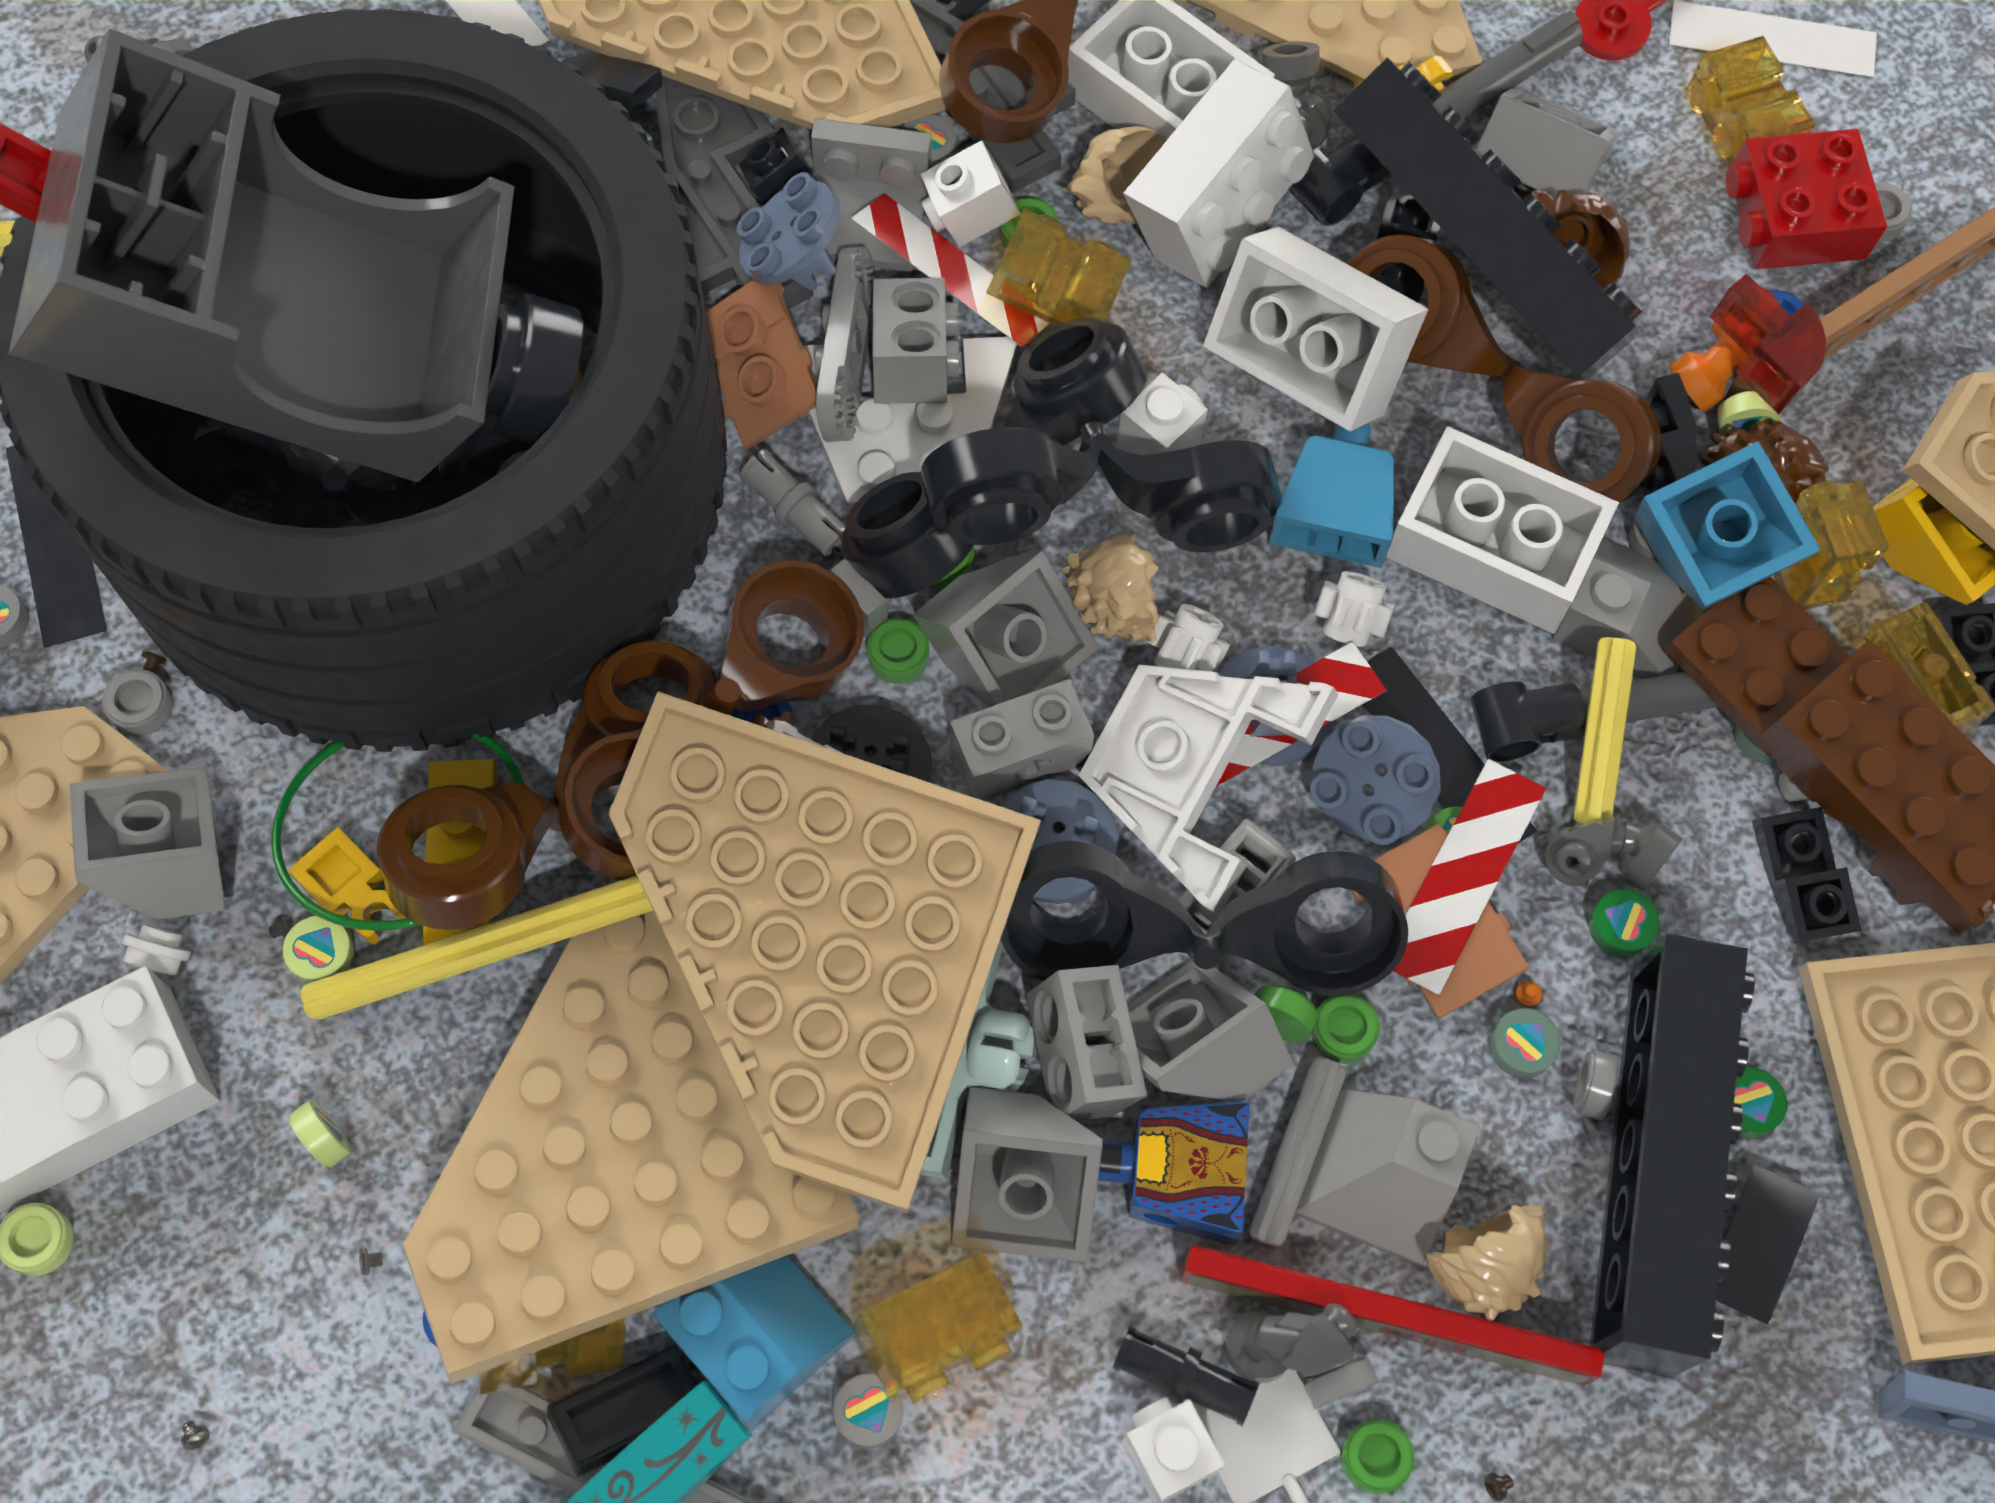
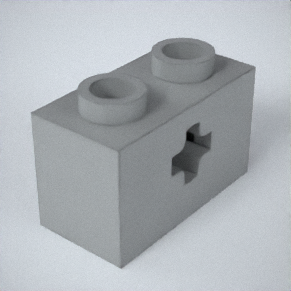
[950,679,1094,801]

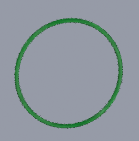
[271,733,524,931]

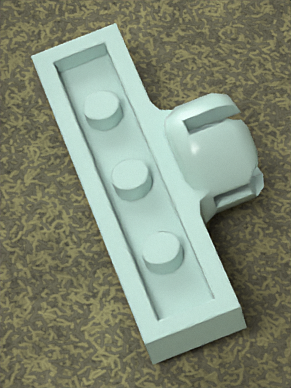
[920,940,1034,1180]

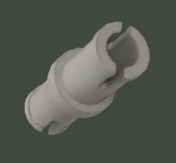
[740,449,845,560]

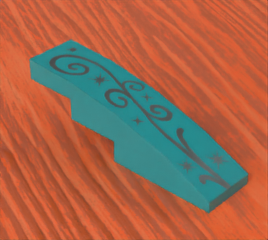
[566,1380,753,1503]

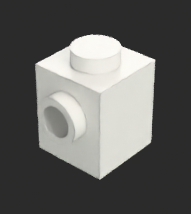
[920,140,1021,247]
[1117,373,1208,455]
[1121,1397,1225,1503]

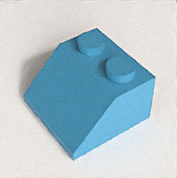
[1634,441,1821,609]
[652,1255,856,1431]

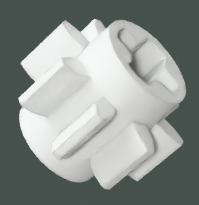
[1314,571,1395,647]
[1147,604,1230,672]

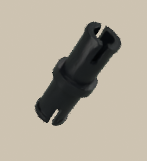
[1113,1325,1260,1426]

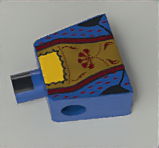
[1098,1102,1250,1245]

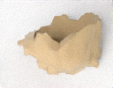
[1067,126,1168,225]
[1061,532,1159,643]
[1426,1204,1551,1321]

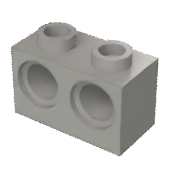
[873,278,959,404]
[1026,965,1147,1121]

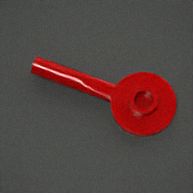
[1574,0,1669,61]

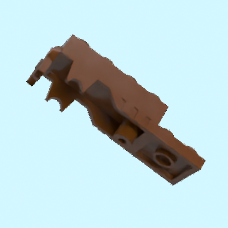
[1664,577,1995,934]

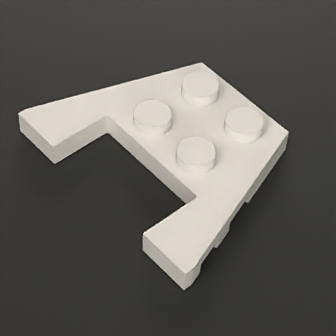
[802,337,1017,513]
[1078,665,1338,916]

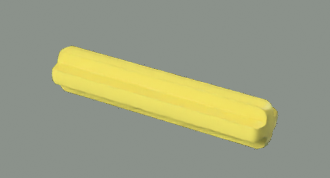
[1573,637,1637,824]

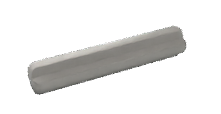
[1247,1057,1346,1250]

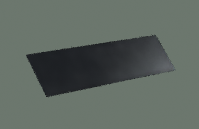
[5,446,106,648]
[1363,647,1537,844]

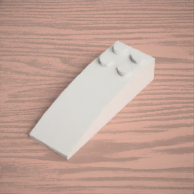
[0,966,221,1213]

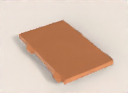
[706,280,818,450]
[1351,823,1530,1020]

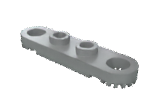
[815,246,876,442]

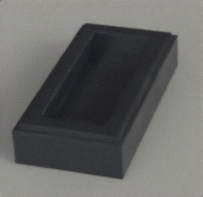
[547,1344,698,1477]

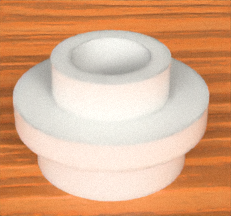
[122,924,191,975]

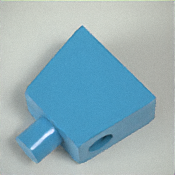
[1268,423,1394,568]

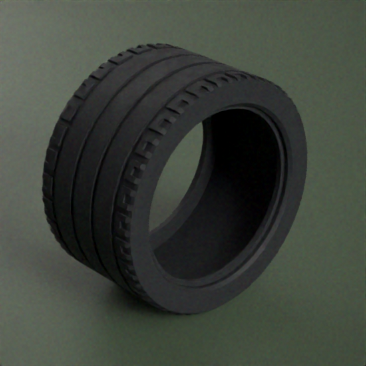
[0,8,727,752]

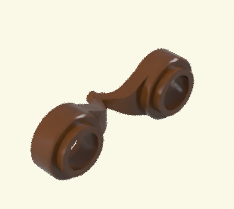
[939,0,1078,143]
[1348,235,1661,503]
[558,560,864,880]
[377,641,717,930]

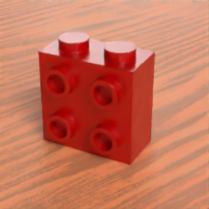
[1725,128,1887,270]

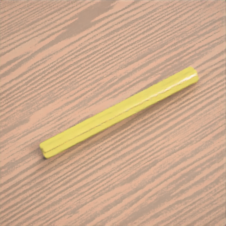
[300,875,653,1019]

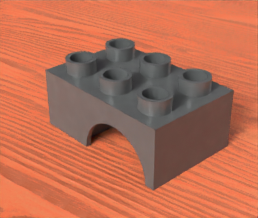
[8,28,514,483]

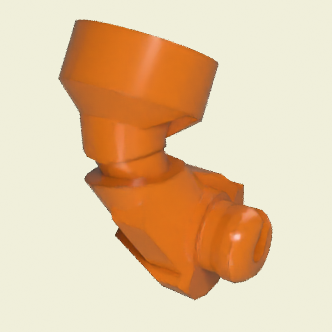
[1668,311,1763,413]

